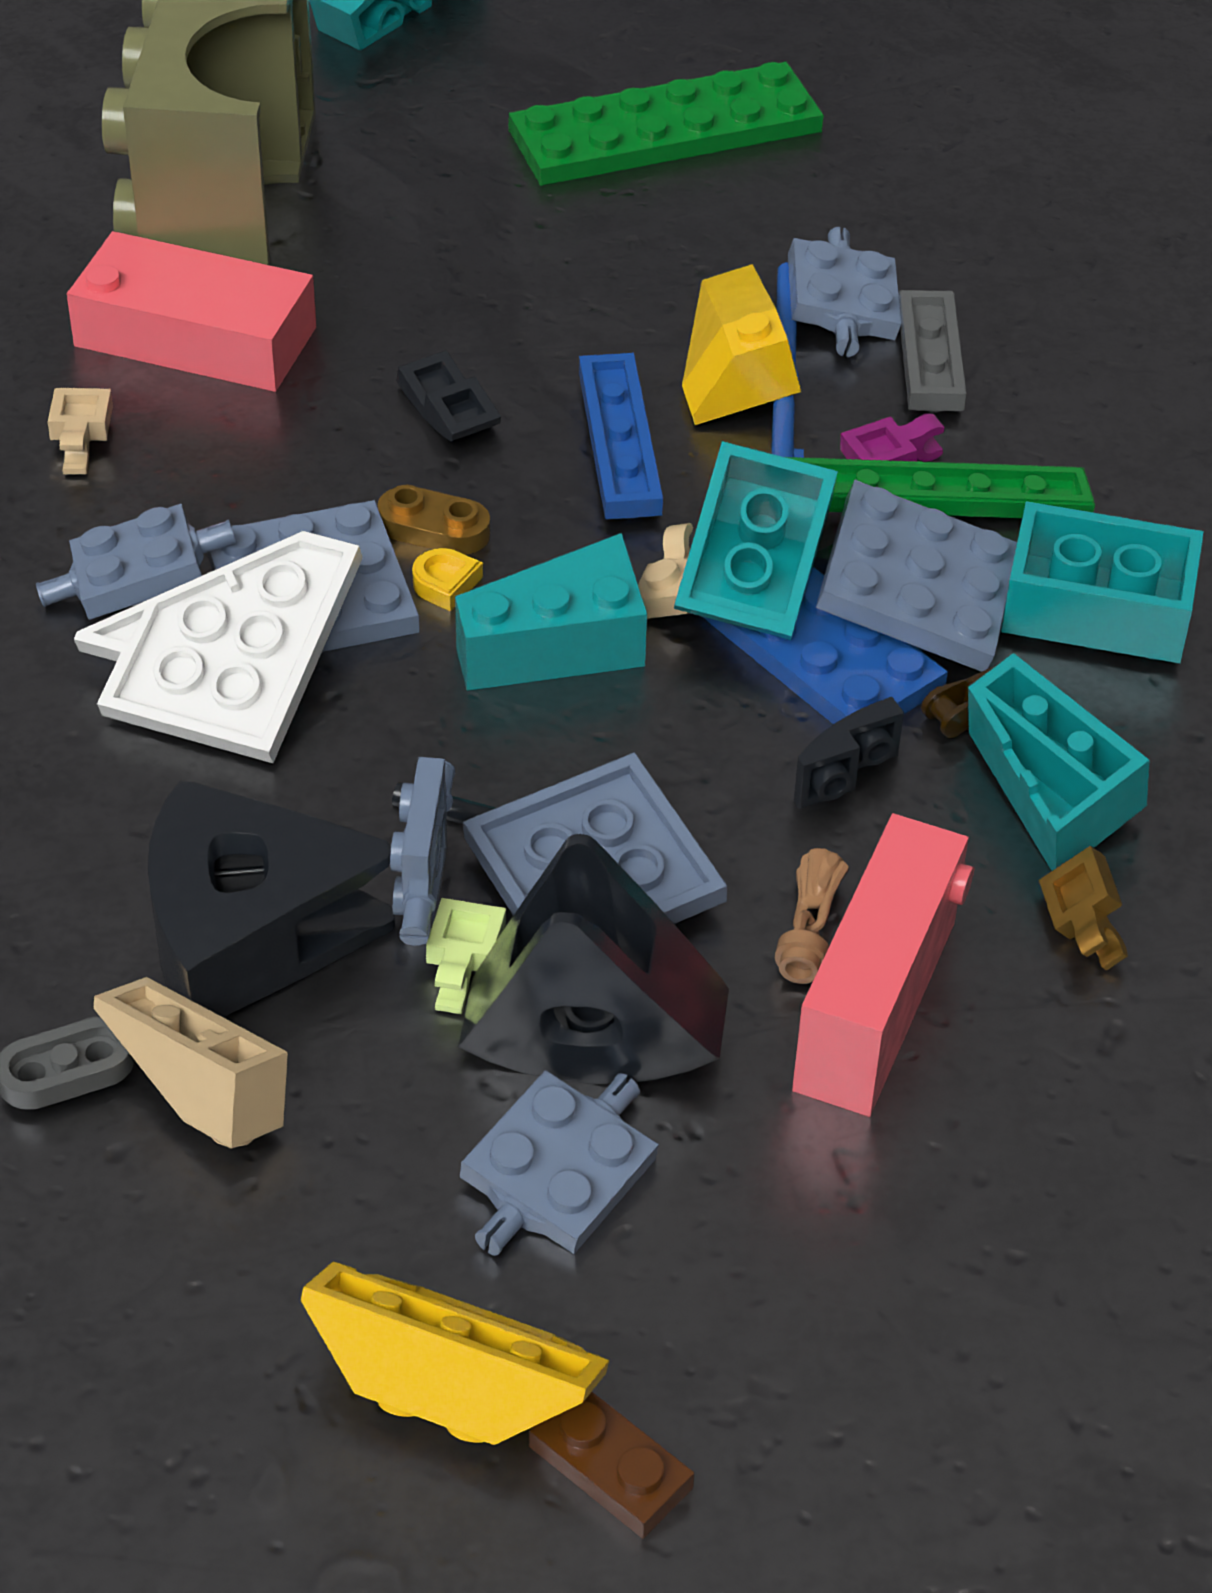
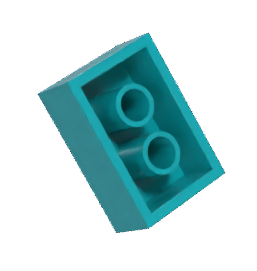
[1001,501,1204,663]

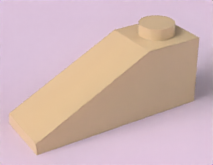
[94,977,288,1149]

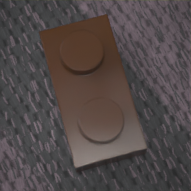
[529,1392,695,1539]

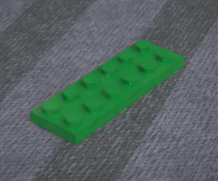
[508,61,824,186]

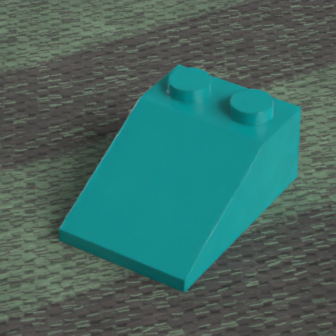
[674,441,838,640]

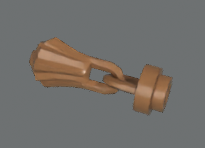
[775,848,849,984]

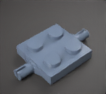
[788,227,901,357]
[36,504,237,620]
[390,757,455,946]
[460,1070,659,1256]

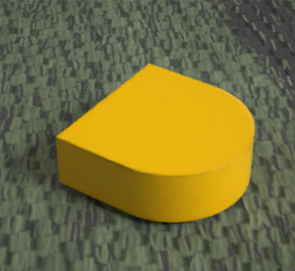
[412,548,483,611]

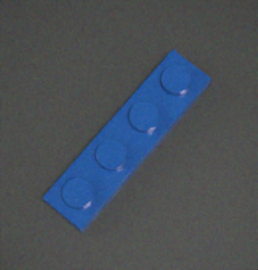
[579,353,663,519]

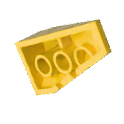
[682,264,801,425]

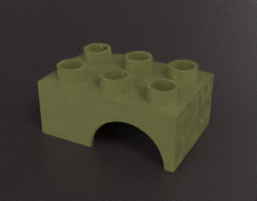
[102,0,316,265]

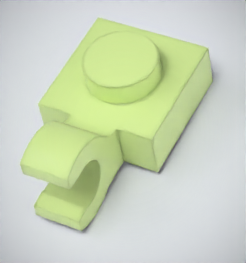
[426,898,506,1014]

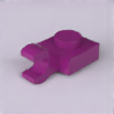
[840,414,945,462]

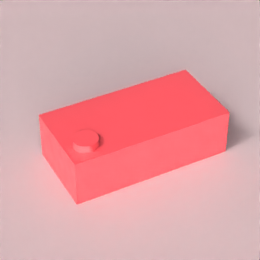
[67,231,317,392]
[792,813,974,1117]

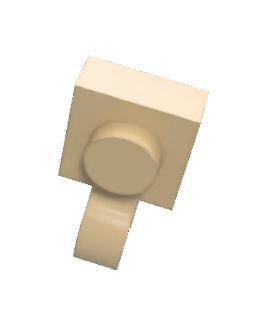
[48,388,113,474]
[638,523,693,619]

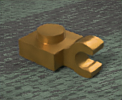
[1039,846,1128,970]

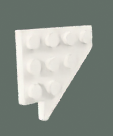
[74,531,363,763]

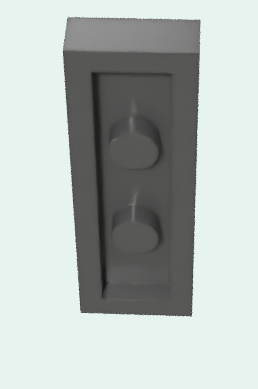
[899,290,966,412]

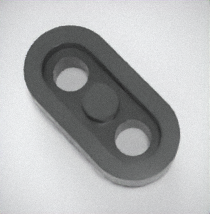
[0,1017,135,1109]

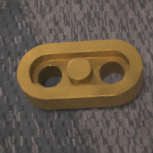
[378,485,490,555]

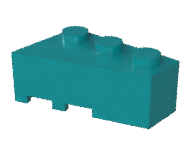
[455,533,647,691]
[968,653,1150,871]

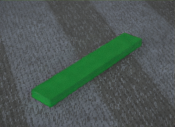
[785,457,1095,518]

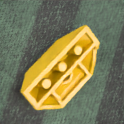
[301,1261,609,1445]

